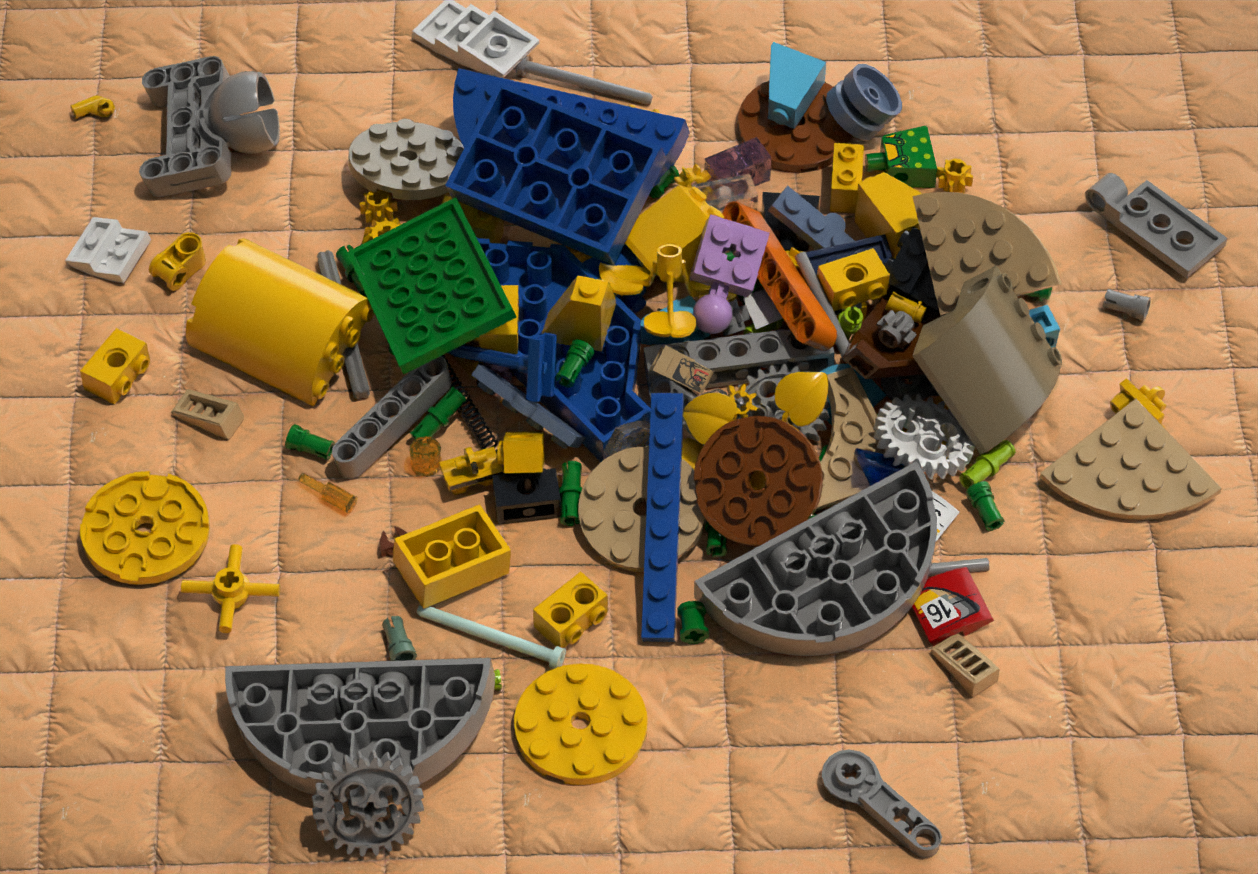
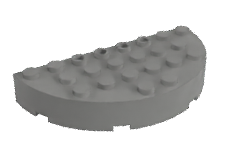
[694,461,937,656]
[225,658,496,800]

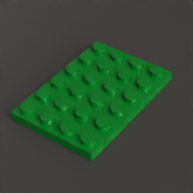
[347,197,517,374]

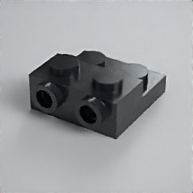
[884,226,939,312]

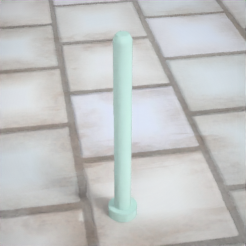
[417,605,566,669]

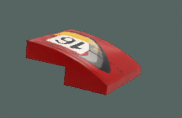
[912,567,994,646]

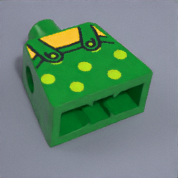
[865,126,937,188]

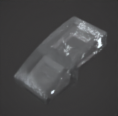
[603,420,650,456]

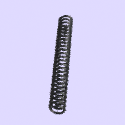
[436,355,498,453]

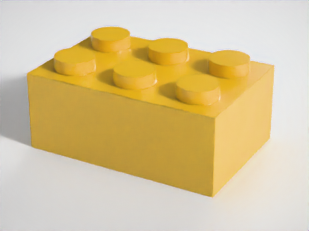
[393,504,511,609]

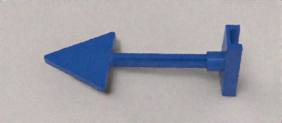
[448,333,557,402]

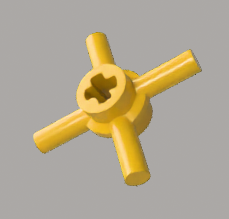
[181,544,280,633]

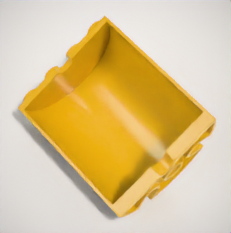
[186,238,375,407]

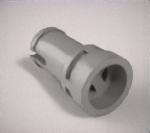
[1103,289,1151,321]

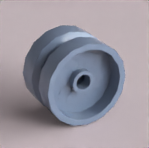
[826,64,902,140]

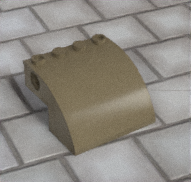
[913,266,1062,454]

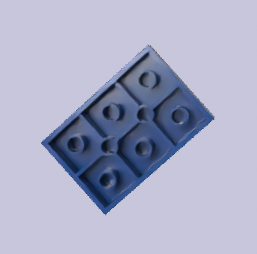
[445,81,666,266]

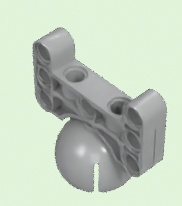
[139,56,280,197]

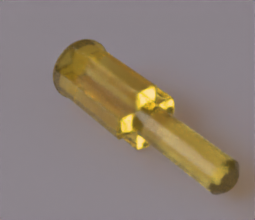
[298,473,358,513]

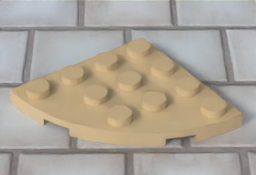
[913,192,1061,316]
[1040,399,1222,520]

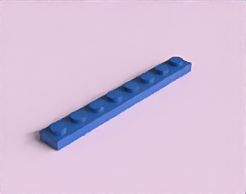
[641,393,684,642]

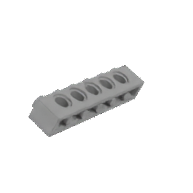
[644,329,834,390]

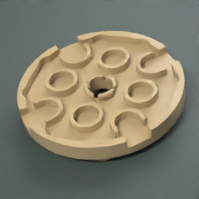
[578,446,706,572]

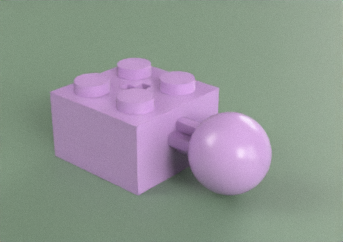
[689,214,769,334]

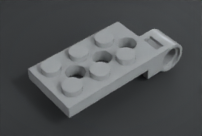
[1085,173,1227,279]

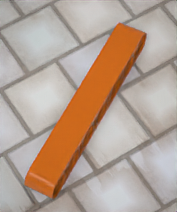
[722,201,837,351]

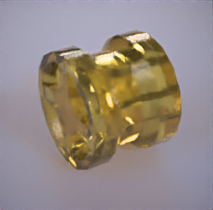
[409,437,442,477]

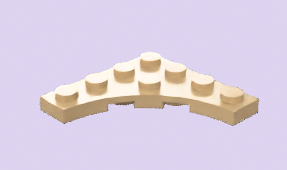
[816,367,903,511]

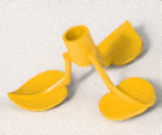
[599,244,737,338]
[683,372,828,490]

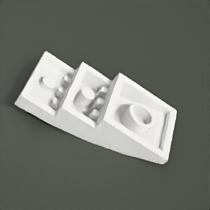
[412,0,539,78]

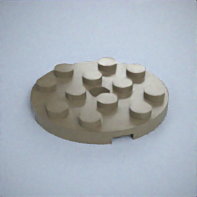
[348,119,464,200]

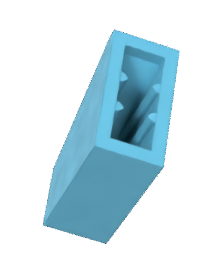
[768,42,826,129]

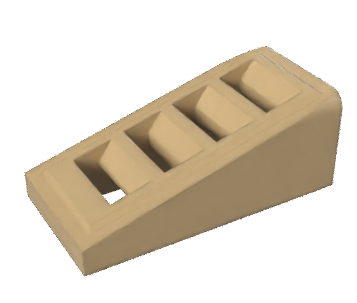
[171,389,244,439]
[931,634,1000,698]

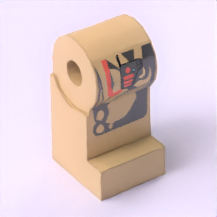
[650,344,714,394]

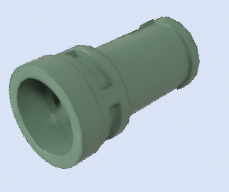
[382,616,417,661]

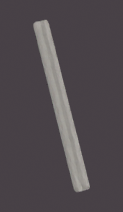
[317,250,370,399]

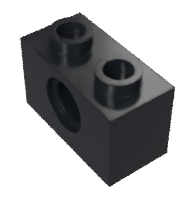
[492,468,561,525]

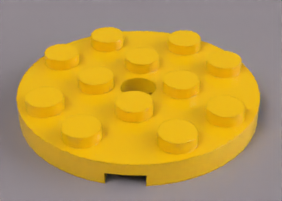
[80,471,210,585]
[514,663,647,785]

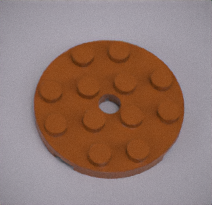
[738,81,854,173]
[694,416,823,545]

